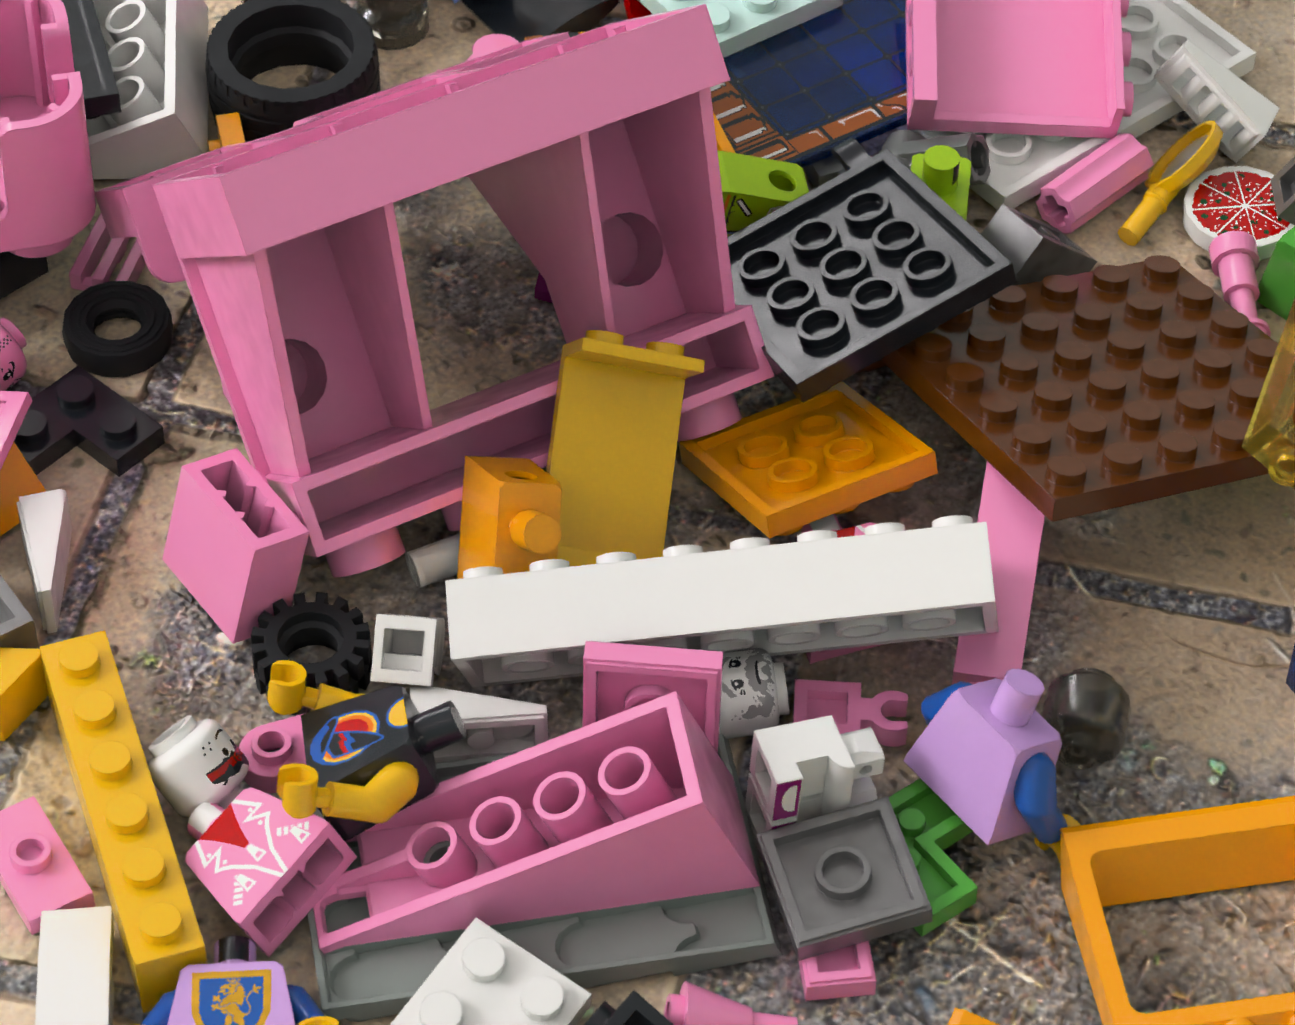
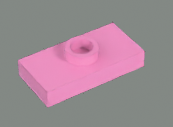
[0,796,95,935]

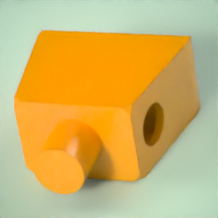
[457,456,562,579]

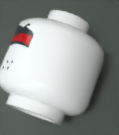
[148,715,249,818]

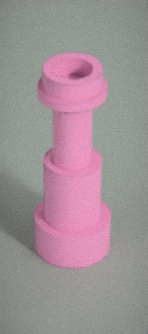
[1209,231,1271,337]

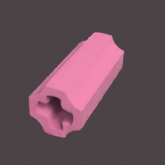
[1036,133,1154,234]

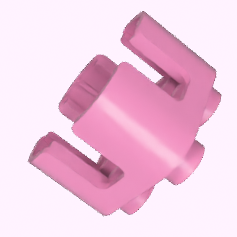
[0,0,96,258]

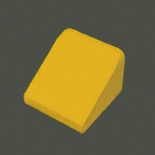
[0,647,48,741]

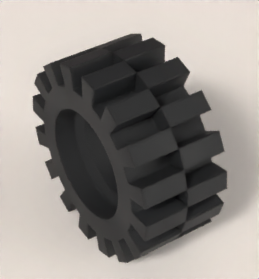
[251,592,372,716]

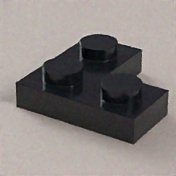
[14,365,165,477]

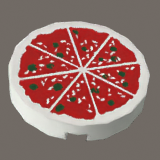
[1182,166,1295,260]

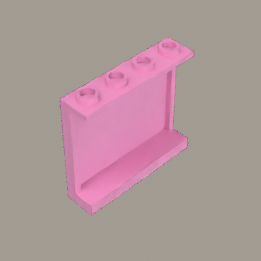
[905,0,1134,139]

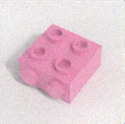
[162,448,310,644]

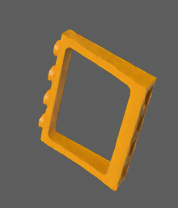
[1060,796,1295,1025]

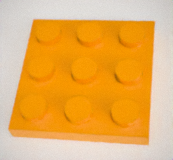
[679,381,938,539]

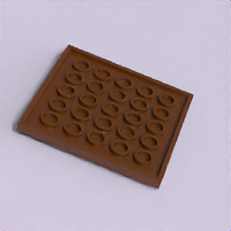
[881,255,1295,522]

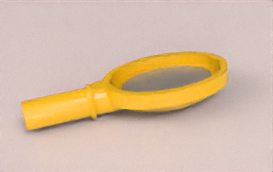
[1118,120,1223,246]

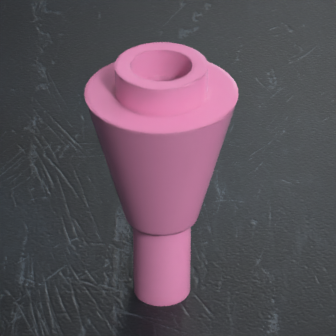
[664,981,798,1025]

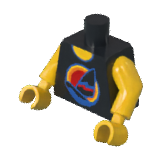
[267,660,467,841]

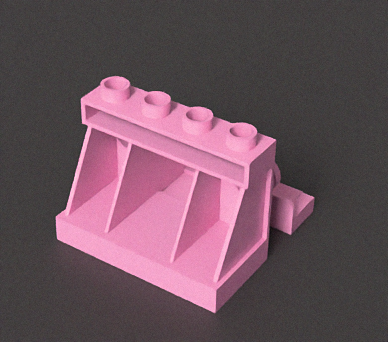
[95,4,775,577]

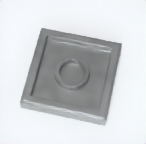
[756,796,933,961]

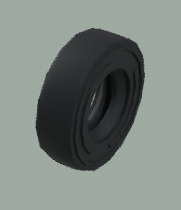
[62,281,173,377]

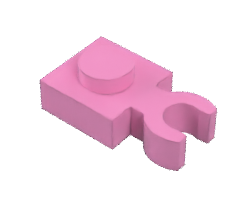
[793,679,908,747]

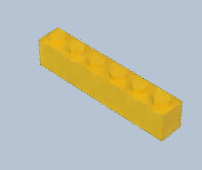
[39,630,207,1013]

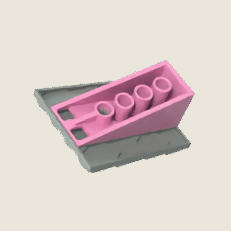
[308,691,782,1022]

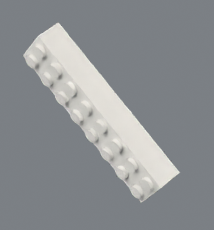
[445,515,999,687]

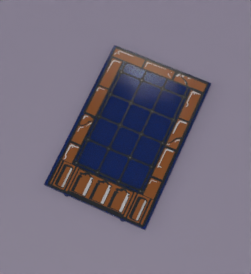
[710,0,907,168]

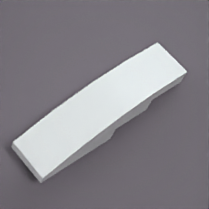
[35,906,115,1025]

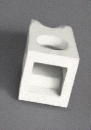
[371,613,445,686]

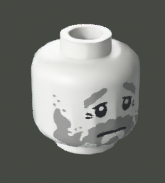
[719,648,789,739]

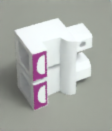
[745,715,885,837]

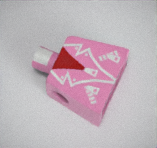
[185,787,357,957]

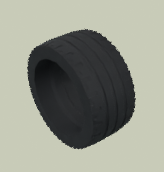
[205,0,380,142]

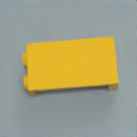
[546,330,705,567]

